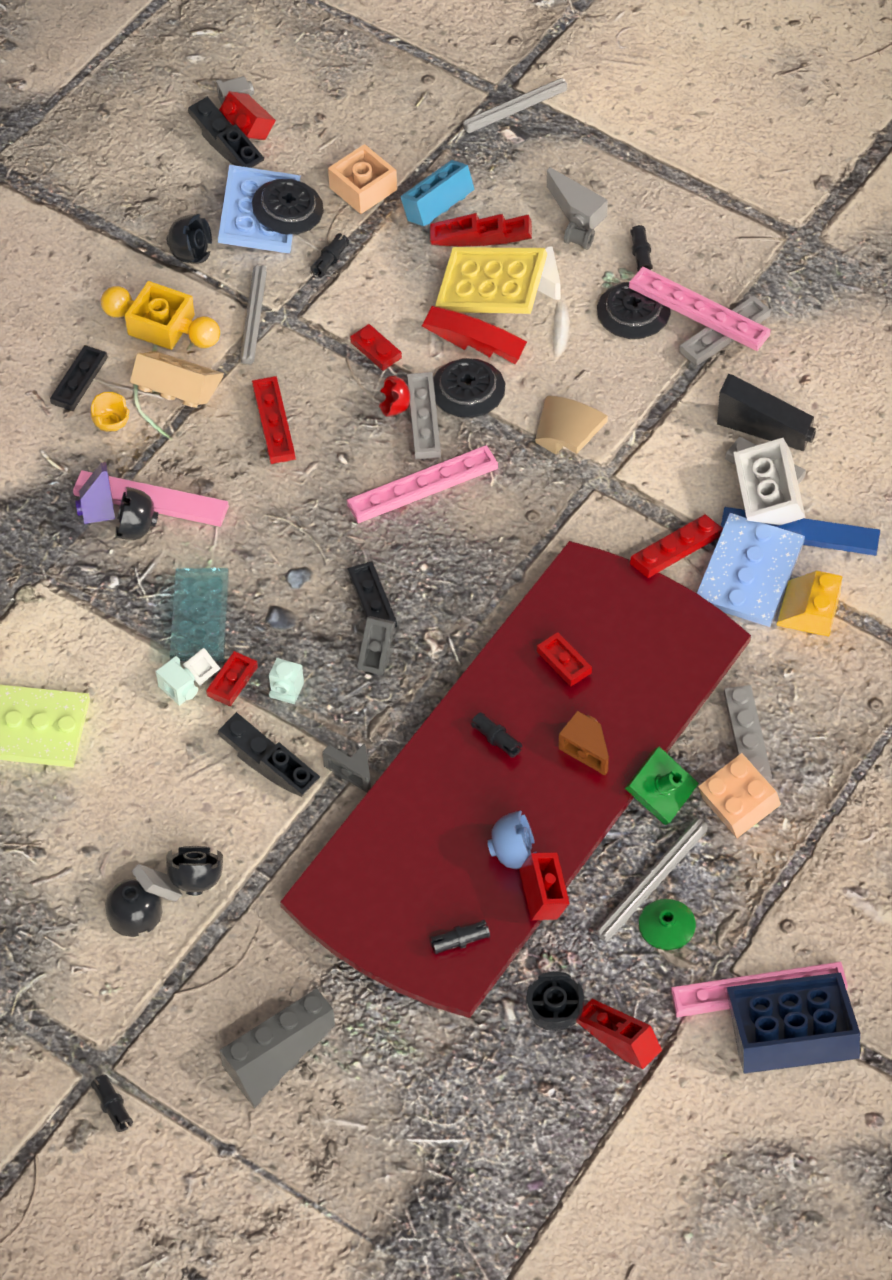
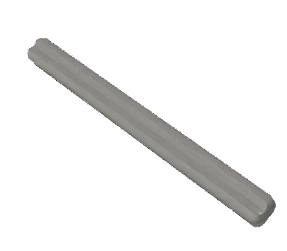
[596,818,708,942]

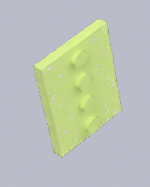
[0,685,90,767]

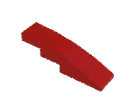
[430,213,532,247]
[421,306,527,364]

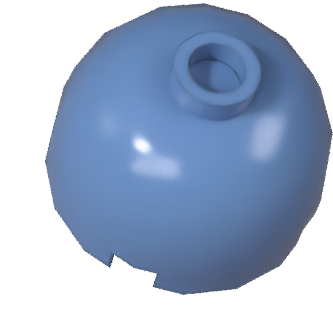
[488,810,537,869]

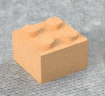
[328,144,397,214]
[698,753,781,838]

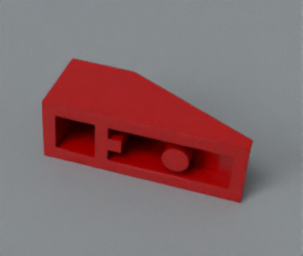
[576,998,662,1069]

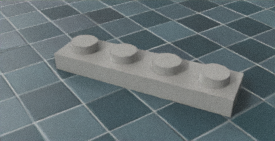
[679,295,771,366]
[407,372,441,459]
[724,685,772,782]

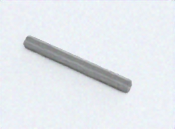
[463,78,567,133]
[240,265,267,365]

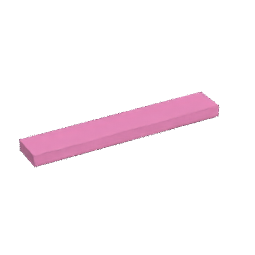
[629,267,770,351]
[347,445,498,523]
[73,470,229,527]
[671,962,848,1017]

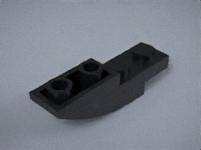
[188,96,264,168]
[217,712,320,797]

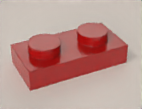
[350,324,402,371]
[537,632,592,687]
[206,651,258,707]

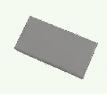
[132,864,182,902]

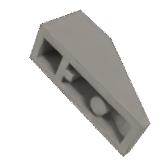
[547,167,607,230]

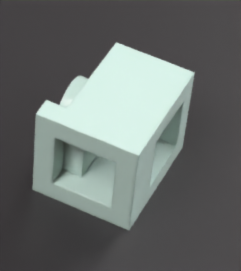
[156,656,198,706]
[269,658,304,704]

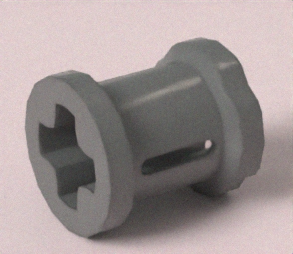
[564,222,595,250]

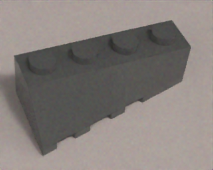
[220,988,335,1109]

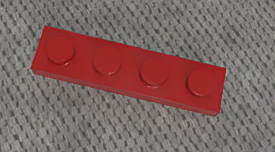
[252,376,296,464]
[630,514,723,578]

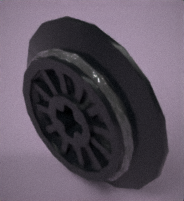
[252,179,324,234]
[597,282,671,339]
[433,358,506,418]

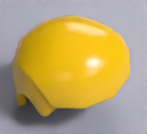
[90,392,129,432]

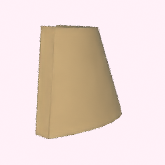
[536,396,608,454]

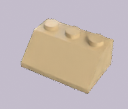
[130,351,224,408]

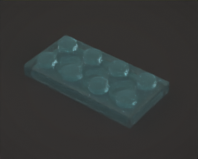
[170,568,229,661]

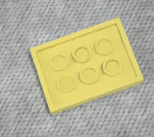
[435,247,547,314]

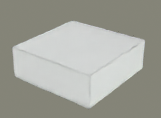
[183,648,221,686]

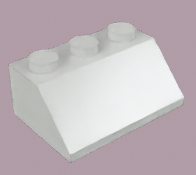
[734,438,805,525]

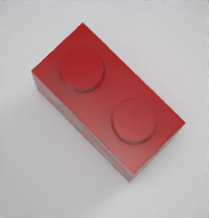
[219,91,276,140]
[519,853,570,920]

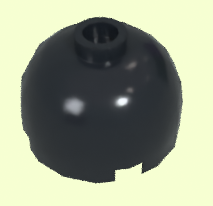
[166,214,212,264]
[115,487,158,540]
[166,846,223,896]
[105,878,163,937]
[526,971,585,1032]

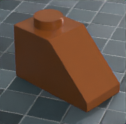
[559,711,609,775]

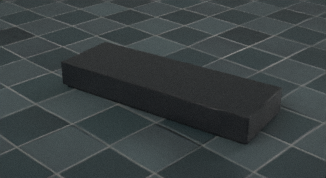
[50,345,108,411]
[347,561,397,628]

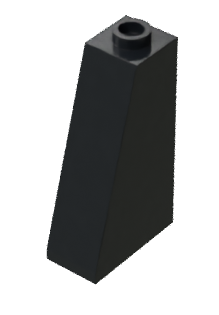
[717,374,817,451]

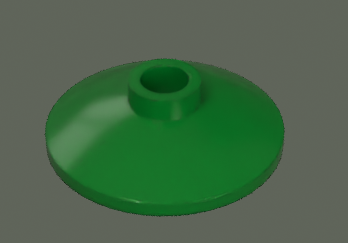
[639,899,696,950]

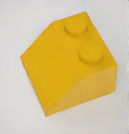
[777,570,843,637]

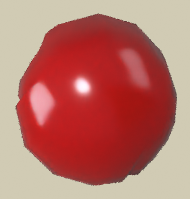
[379,376,411,417]

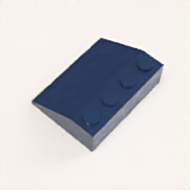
[727,972,860,1074]

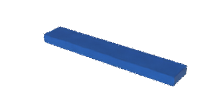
[721,507,880,556]

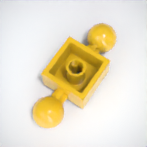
[101,281,220,350]

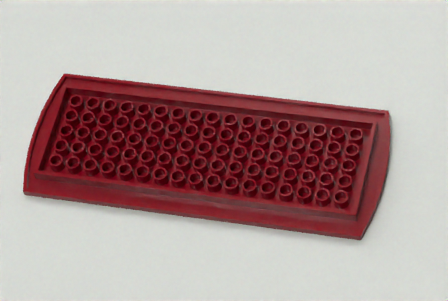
[280,541,751,1018]

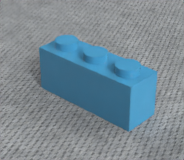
[400,160,475,226]

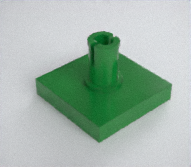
[625,747,699,825]

